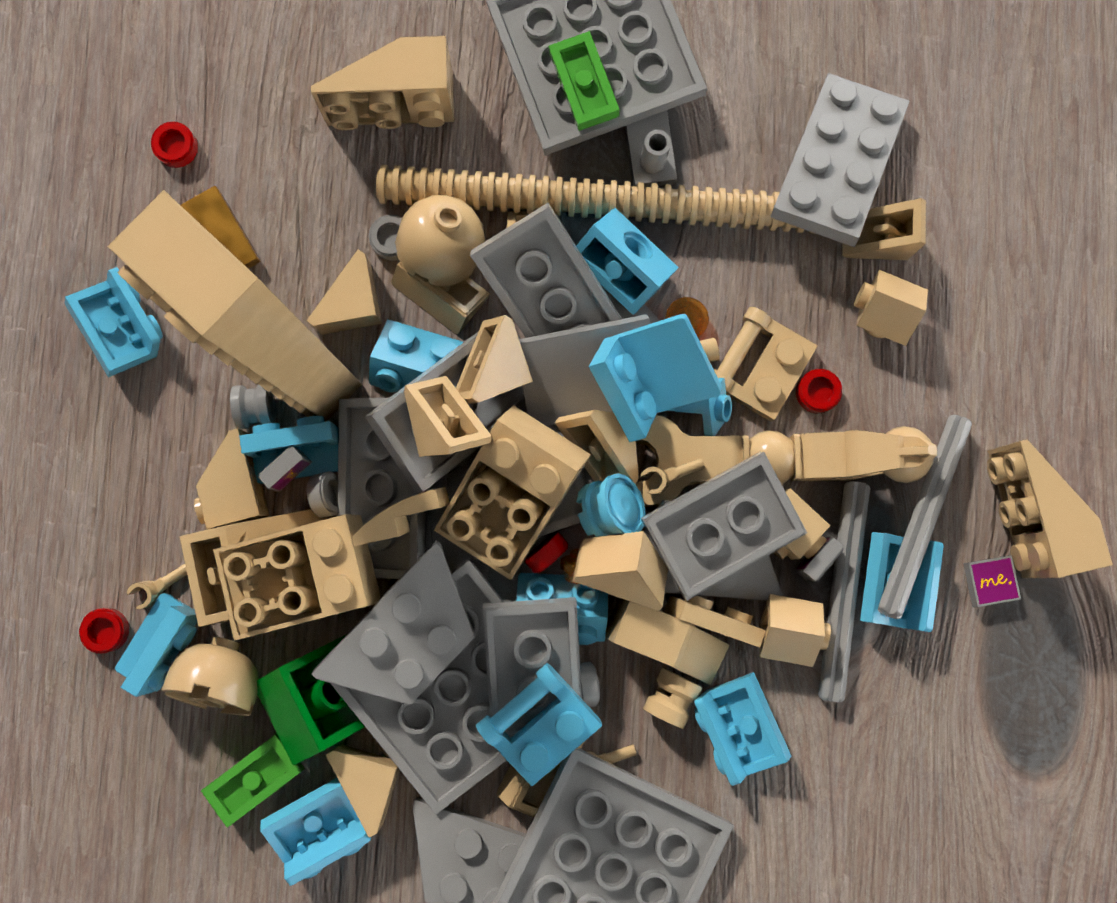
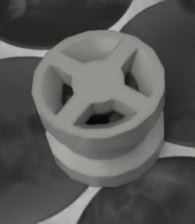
[230,385,276,429]

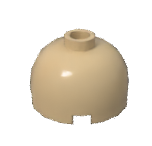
[395,195,485,286]
[161,637,259,716]

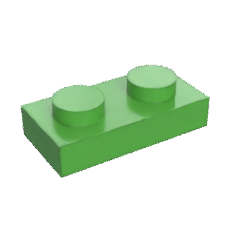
[548,31,620,131]
[201,734,305,828]

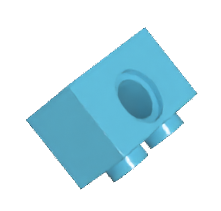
[576,208,679,315]

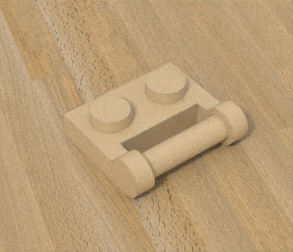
[714,307,818,422]

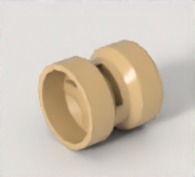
[643,668,703,729]

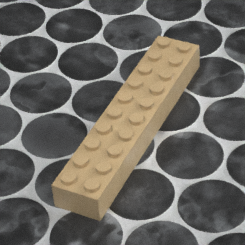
[107,190,362,421]

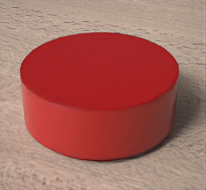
[151,121,198,168]
[796,369,842,414]
[524,531,569,574]
[79,608,129,654]

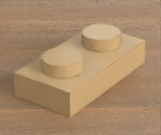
[664,596,766,648]

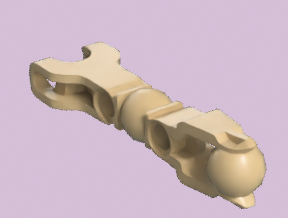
[635,415,937,507]

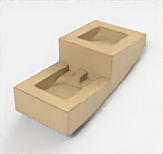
[352,487,450,546]

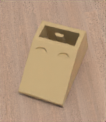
[311,36,454,130]
[434,405,591,580]
[987,440,1113,578]
[179,509,327,627]
[213,514,381,641]

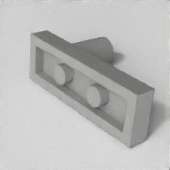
[625,110,677,187]

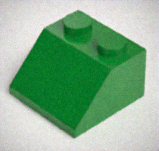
[257,634,365,765]

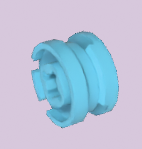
[576,473,646,537]

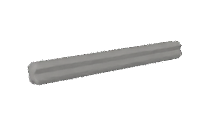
[878,415,972,619]
[818,481,870,703]

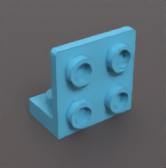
[588,314,722,442]

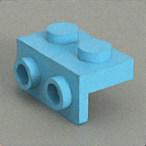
[65,267,163,378]
[369,319,463,392]
[239,416,339,484]
[860,532,944,632]
[516,573,608,645]
[115,593,197,697]
[694,672,792,786]
[260,778,371,886]

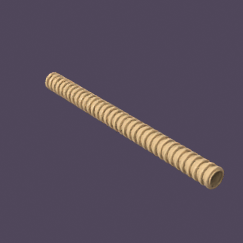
[376,164,816,234]

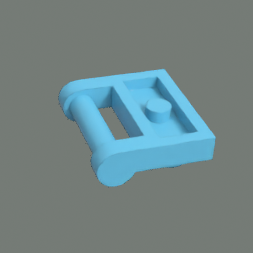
[476,663,602,786]

